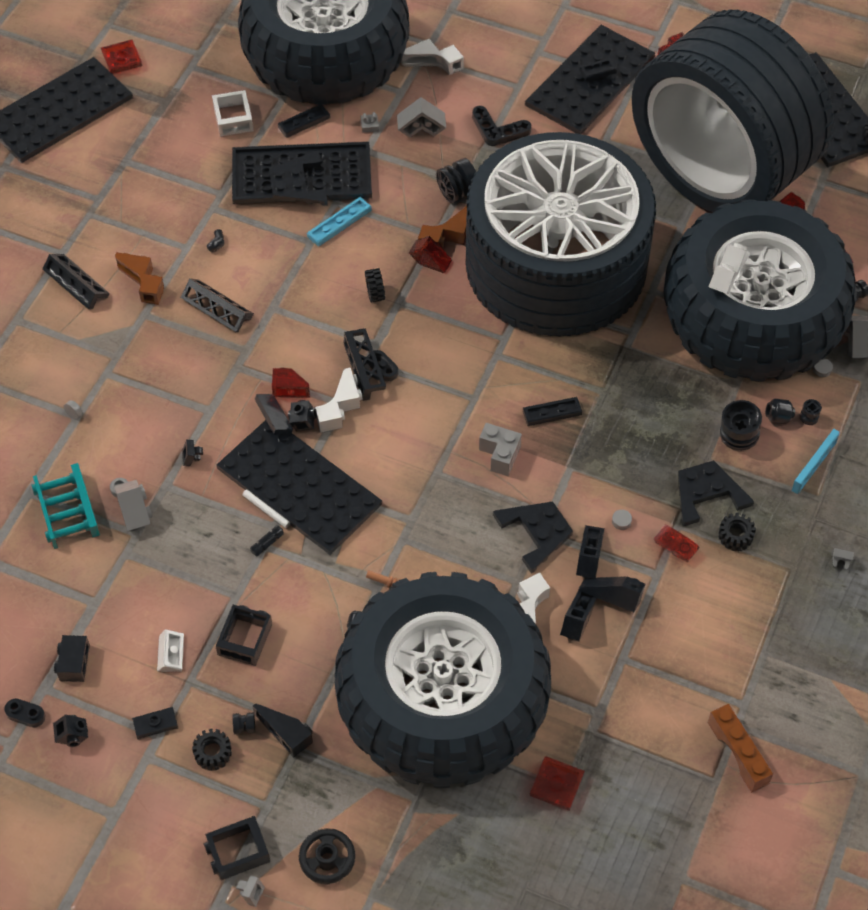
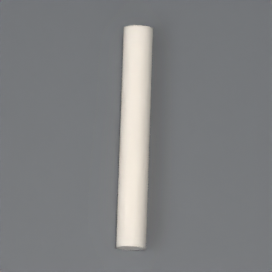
[242,490,290,528]

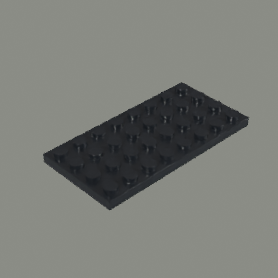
[525,25,655,134]
[809,52,868,168]
[0,57,133,163]
[232,141,372,204]
[216,420,382,555]

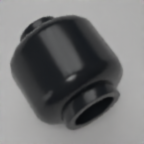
[765,399,795,424]

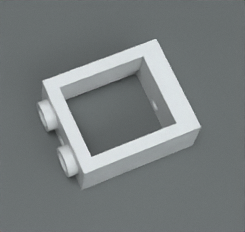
[212,90,253,137]

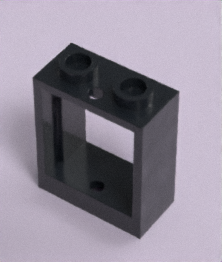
[216,604,272,666]
[203,816,271,880]

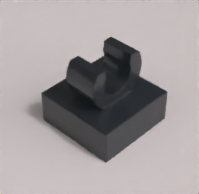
[182,439,203,466]

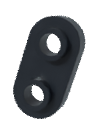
[369,350,398,381]
[4,698,46,727]

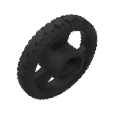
[299,828,355,884]

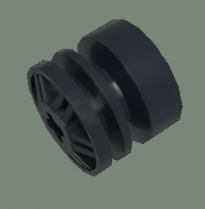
[436,158,476,203]
[720,400,762,451]

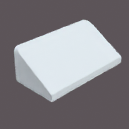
[157,629,184,672]

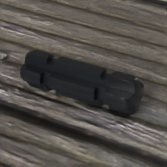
[250,525,284,556]

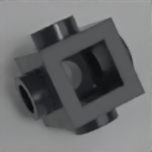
[288,400,317,432]
[53,714,88,747]

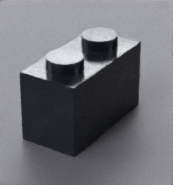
[54,635,90,682]

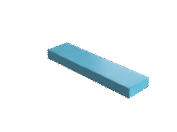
[307,197,372,247]
[792,429,840,494]

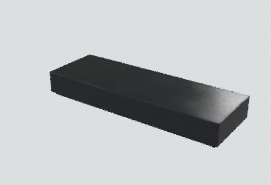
[278,105,330,138]
[255,394,293,435]
[523,397,582,426]

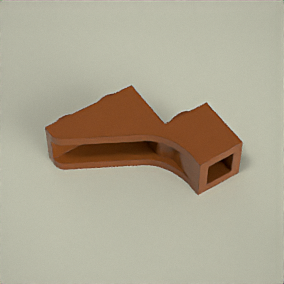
[418,206,467,253]
[115,252,164,305]

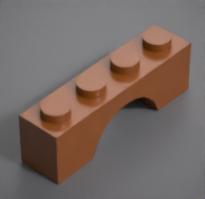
[708,704,773,793]

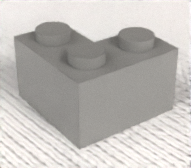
[397,97,446,138]
[844,315,868,358]
[479,423,522,476]
[114,480,152,531]

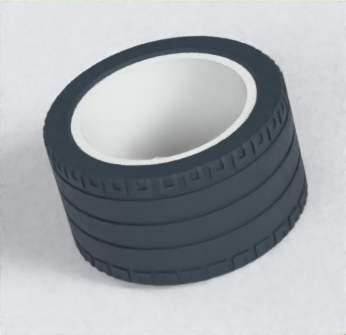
[631,9,834,212]
[466,132,656,337]

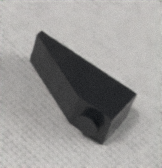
[576,525,605,579]
[578,576,646,613]
[560,591,598,641]
[253,703,313,758]

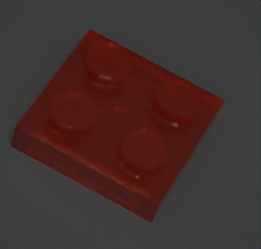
[101,39,142,74]
[530,756,585,811]

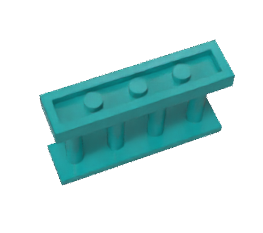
[31,463,100,549]

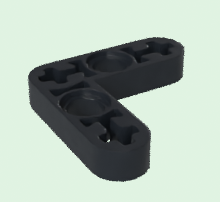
[472,106,532,146]

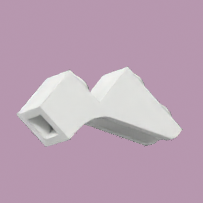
[401,39,464,75]
[709,242,750,294]
[315,368,363,433]
[517,572,550,624]

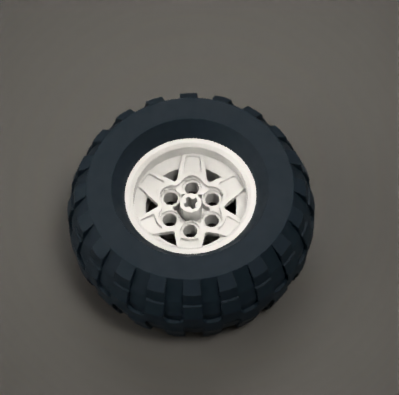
[238,0,409,105]
[663,199,857,382]
[335,572,551,788]

